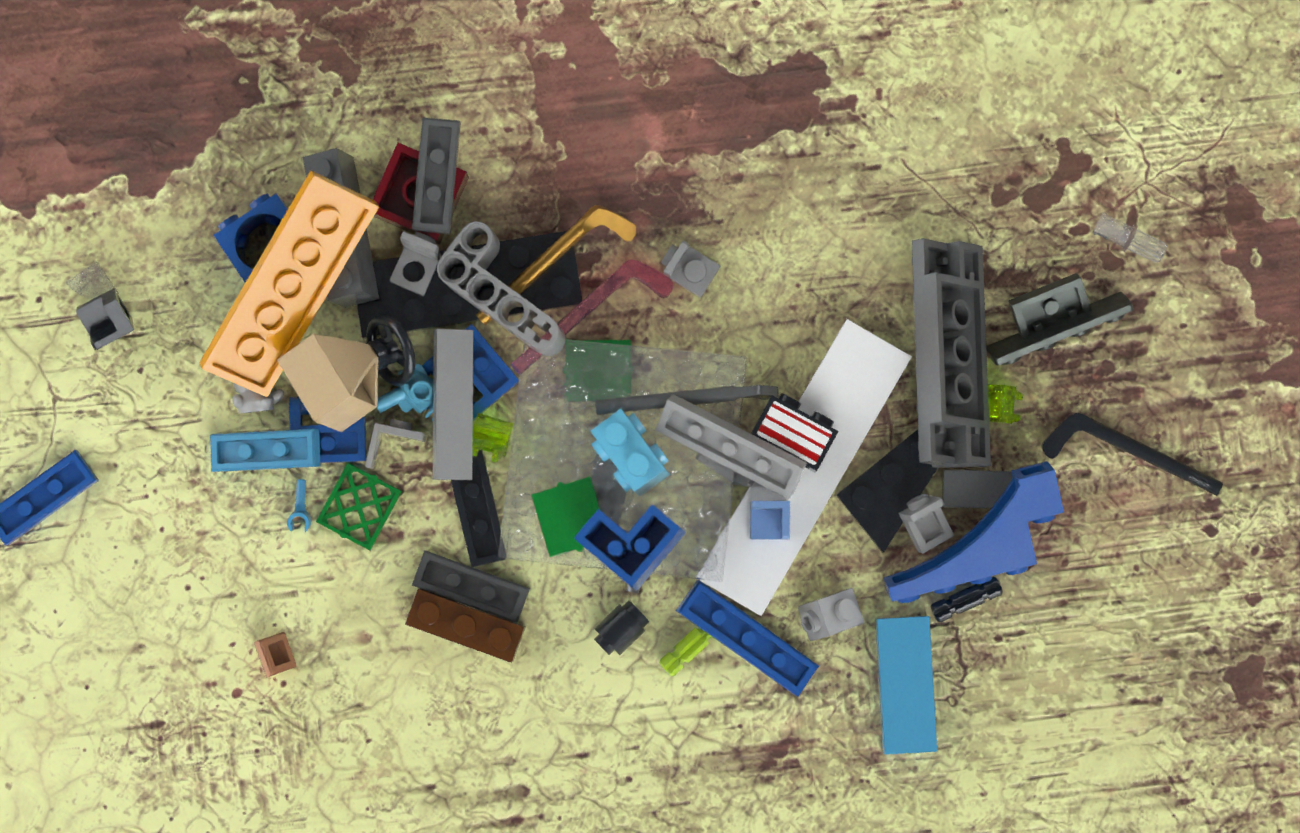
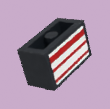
[751,393,839,473]

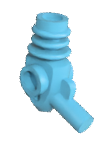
[377,364,433,421]

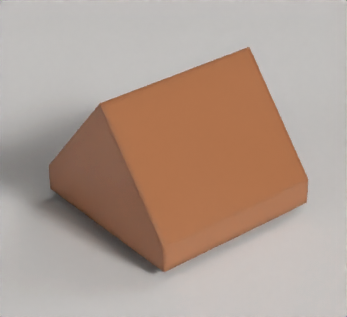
[254,632,297,678]

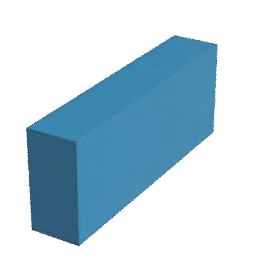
[875,616,937,754]

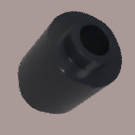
[594,600,650,655]

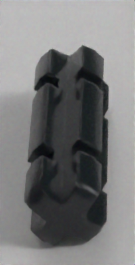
[931,577,1003,622]

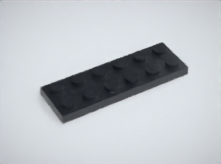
[357,231,583,339]

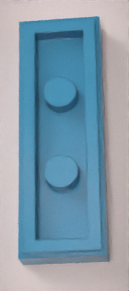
[210,429,320,472]

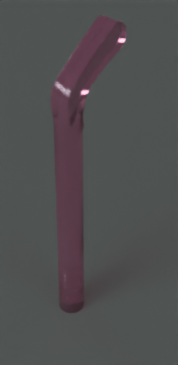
[511,259,673,375]

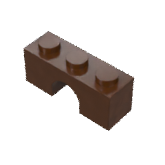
[405,589,526,663]

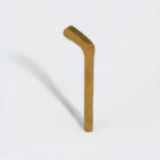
[476,205,636,326]

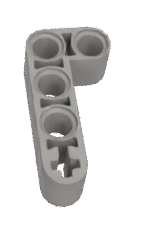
[437,221,565,356]

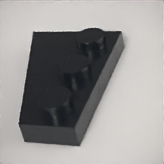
[836,429,937,553]

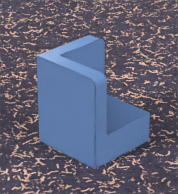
[750,501,790,540]

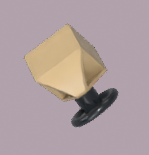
[277,314,415,432]

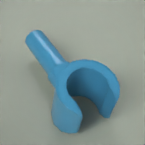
[287,479,312,532]

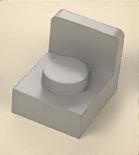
[661,240,721,298]

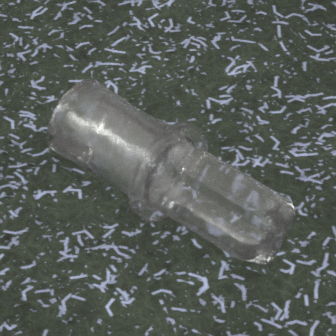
[1092,212,1167,263]

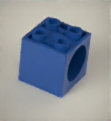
[213,193,289,283]

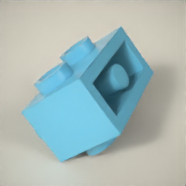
[590,409,670,497]

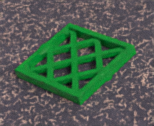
[316,463,402,551]

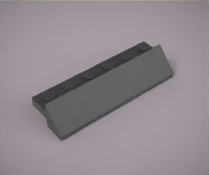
[912,238,991,468]

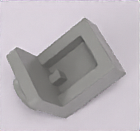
[899,494,954,553]
[798,588,864,641]

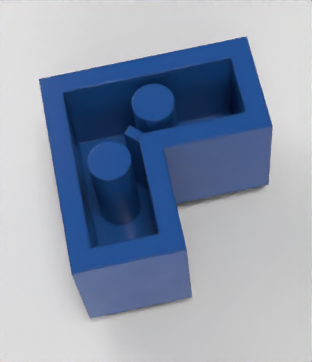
[574,504,686,591]

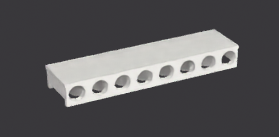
[697,319,912,616]

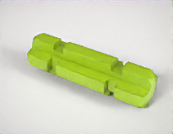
[659,627,714,676]

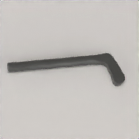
[595,385,779,415]

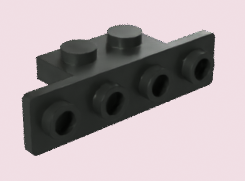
[986,273,1134,365]

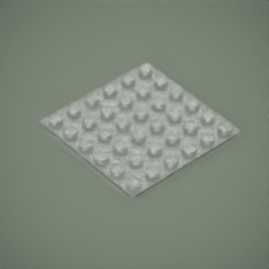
[498,337,747,582]

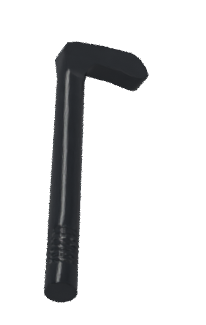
[1042,413,1223,496]

